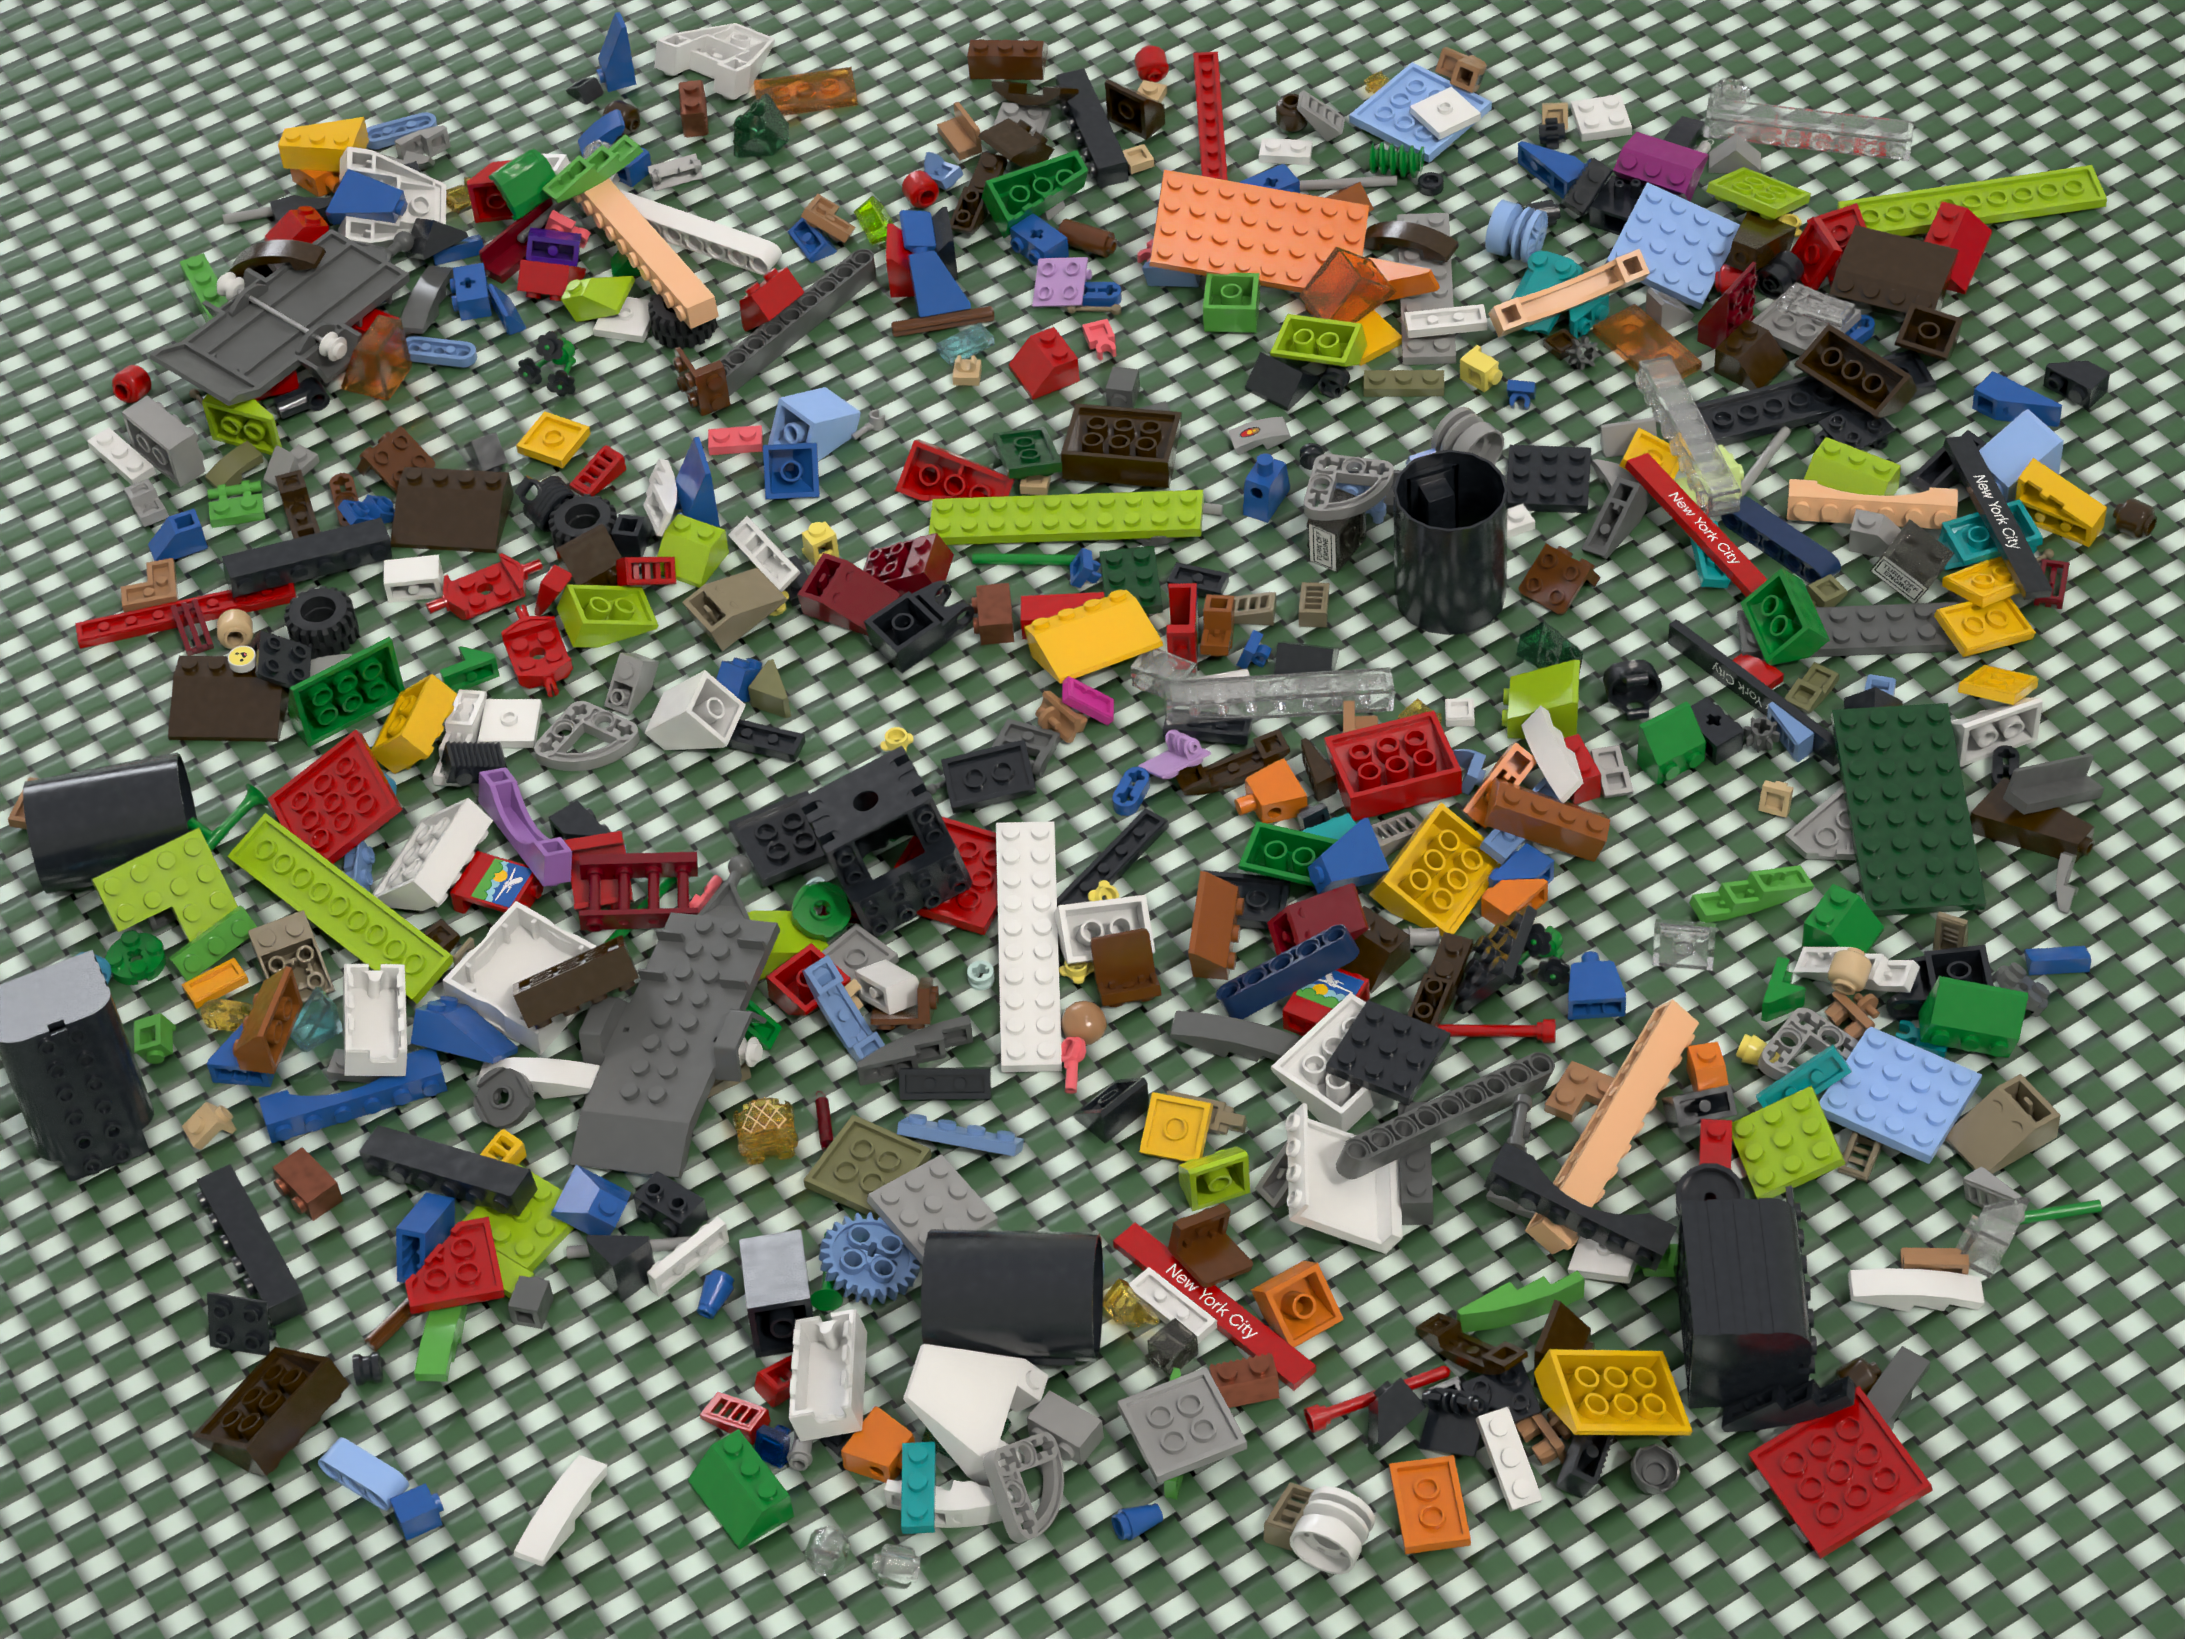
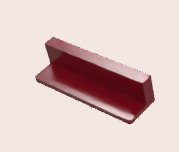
[479,198,553,284]

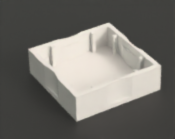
[443,901,596,1055]

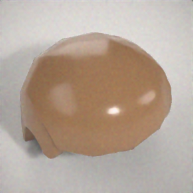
[1061,1001,1107,1045]

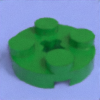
[791,882,851,942]
[105,930,166,985]

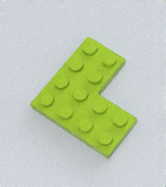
[91,828,238,943]

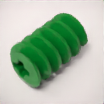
[1369,142,1425,178]

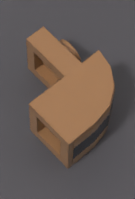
[1435,47,1487,93]

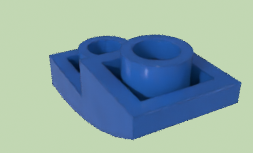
[578,109,625,158]
[337,495,395,525]

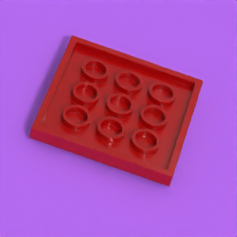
[268,729,403,864]
[893,816,998,935]
[1748,1386,1933,1559]

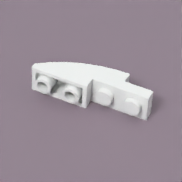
[884,1479,1018,1528]

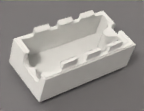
[343,964,407,1076]
[789,1309,867,1442]

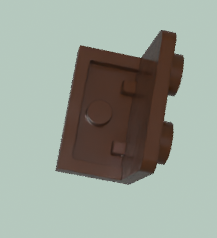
[673,347,731,416]
[356,426,435,494]
[1519,543,1601,615]
[1090,928,1162,1007]
[870,977,939,1030]
[1168,1203,1253,1287]

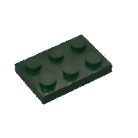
[993,427,1062,480]
[1099,546,1163,614]

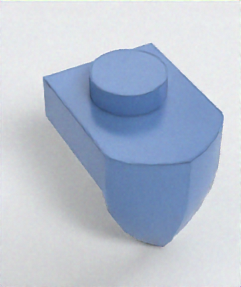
[924,152,964,190]
[1453,749,1486,795]

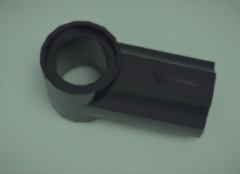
[273,377,330,420]

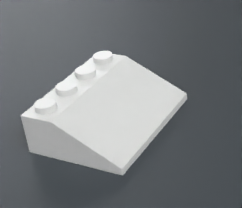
[372,798,493,911]
[1271,993,1384,1132]

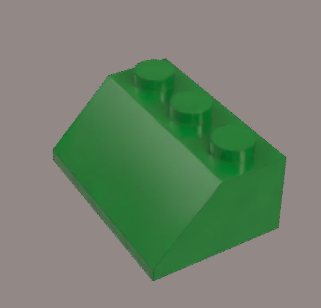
[1740,568,1830,665]
[1238,821,1338,887]
[1919,976,2028,1058]
[688,1429,794,1550]

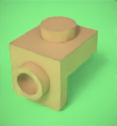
[182,1102,237,1150]

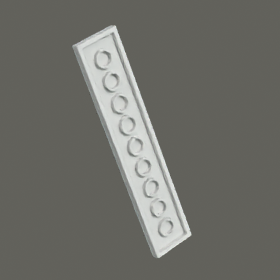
[996,821,1062,1072]

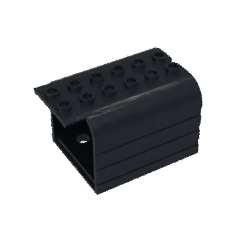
[0,950,154,1182]
[1676,1185,1817,1409]

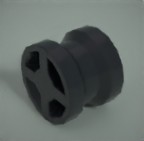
[1318,365,1350,398]
[352,1351,383,1386]

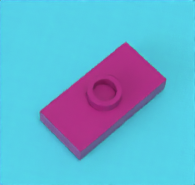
[1062,676,1114,726]

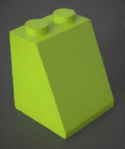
[1502,660,1580,739]

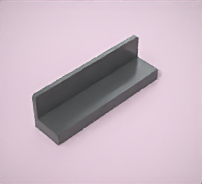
[2003,753,2104,814]

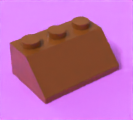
[1188,871,1245,980]
[233,966,303,1074]

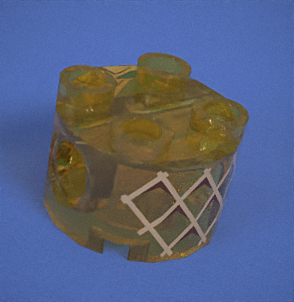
[733,1098,799,1165]

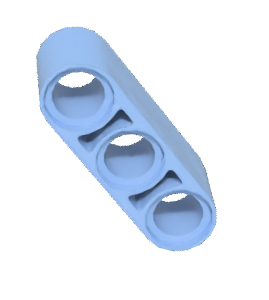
[318,1437,409,1511]

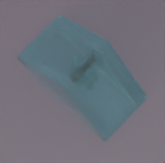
[290,986,343,1052]

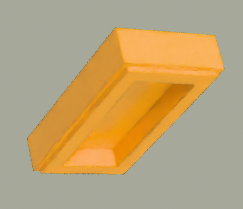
[181,958,249,1009]

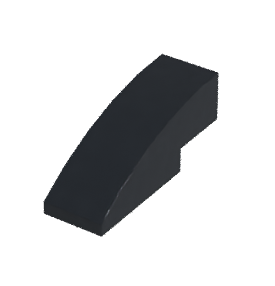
[1908,430,1987,492]

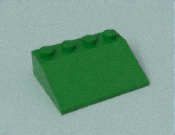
[288,636,405,747]

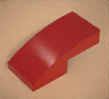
[1733,653,1784,689]

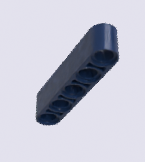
[1720,496,1841,584]
[1216,924,1359,1019]

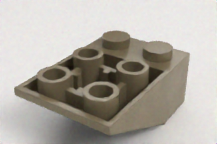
[682,568,788,652]
[248,910,335,1003]
[1945,1074,2061,1174]

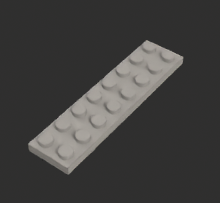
[1397,213,1456,365]

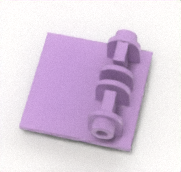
[1032,257,1092,307]
[1138,730,1211,779]

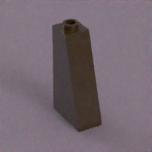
[1727,211,1797,271]
[1970,777,2095,863]

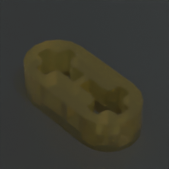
[200,999,253,1032]

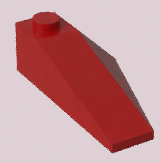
[895,439,1015,501]

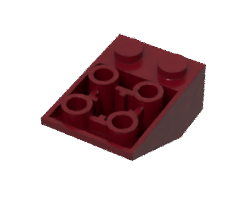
[1697,262,1757,349]
[863,533,954,596]
[797,553,901,636]
[1267,883,1369,955]

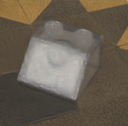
[1652,919,1716,971]
[1956,1197,2031,1279]

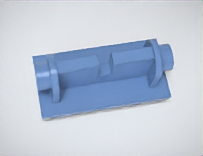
[344,840,375,892]

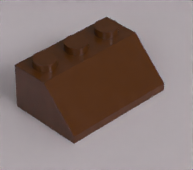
[967,39,1048,80]

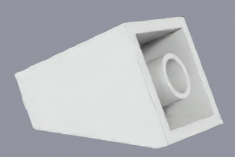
[645,670,746,750]

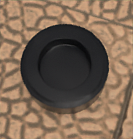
[1418,172,1444,196]

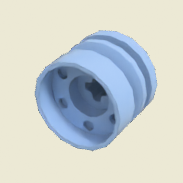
[1485,199,1548,263]

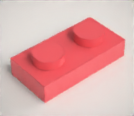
[708,425,763,455]

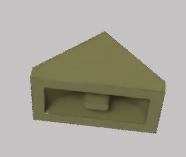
[748,659,791,718]

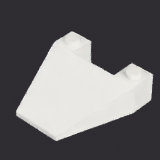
[654,23,775,100]
[338,146,446,248]
[903,1344,1049,1487]

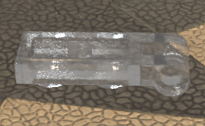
[1776,285,1855,328]

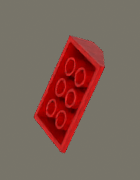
[1324,710,1462,821]

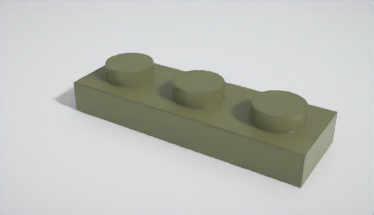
[1364,370,1444,397]

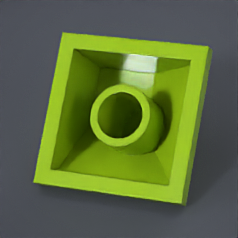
[561,276,635,322]

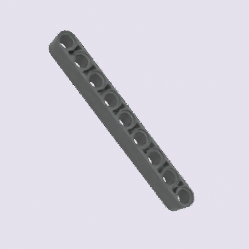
[719,249,876,396]
[1336,1052,1555,1179]

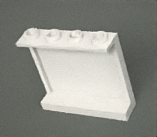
[1285,1103,1403,1254]

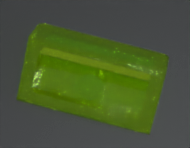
[853,196,893,245]

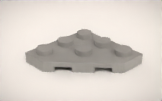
[1785,786,1856,860]

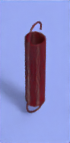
[815,1091,833,1152]

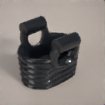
[514,475,575,532]
[1603,660,1662,721]

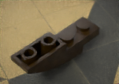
[950,152,1008,235]
[1407,932,1473,1028]

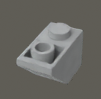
[604,653,659,715]

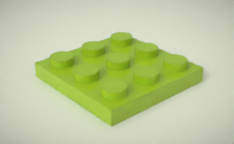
[1706,167,1811,220]
[1732,1085,1846,1199]
[462,1164,575,1272]

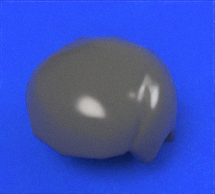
[1630,1444,1680,1495]

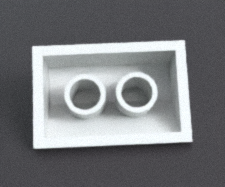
[1951,698,2043,767]
[1054,895,1155,964]

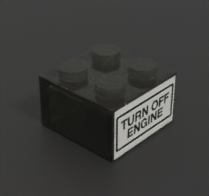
[1306,488,1366,573]
[1870,519,1955,604]

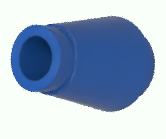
[696,1270,734,1319]
[1112,1503,1163,1541]

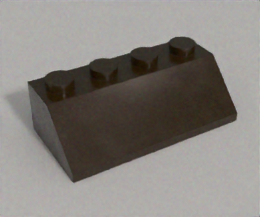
[1794,324,1918,419]

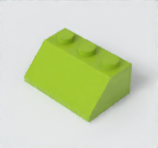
[1270,314,1367,367]
[1804,437,1901,496]

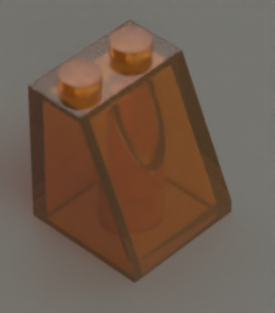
[1299,247,1396,323]
[341,315,412,401]

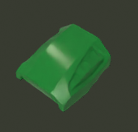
[488,148,556,221]

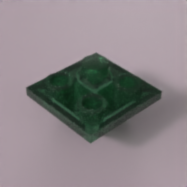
[733,93,789,158]
[1516,621,1583,675]

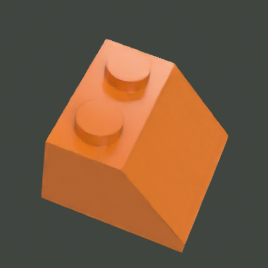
[1251,1260,1344,1347]

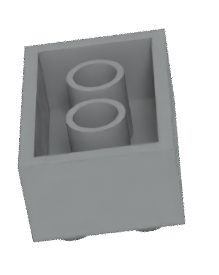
[122,396,205,488]

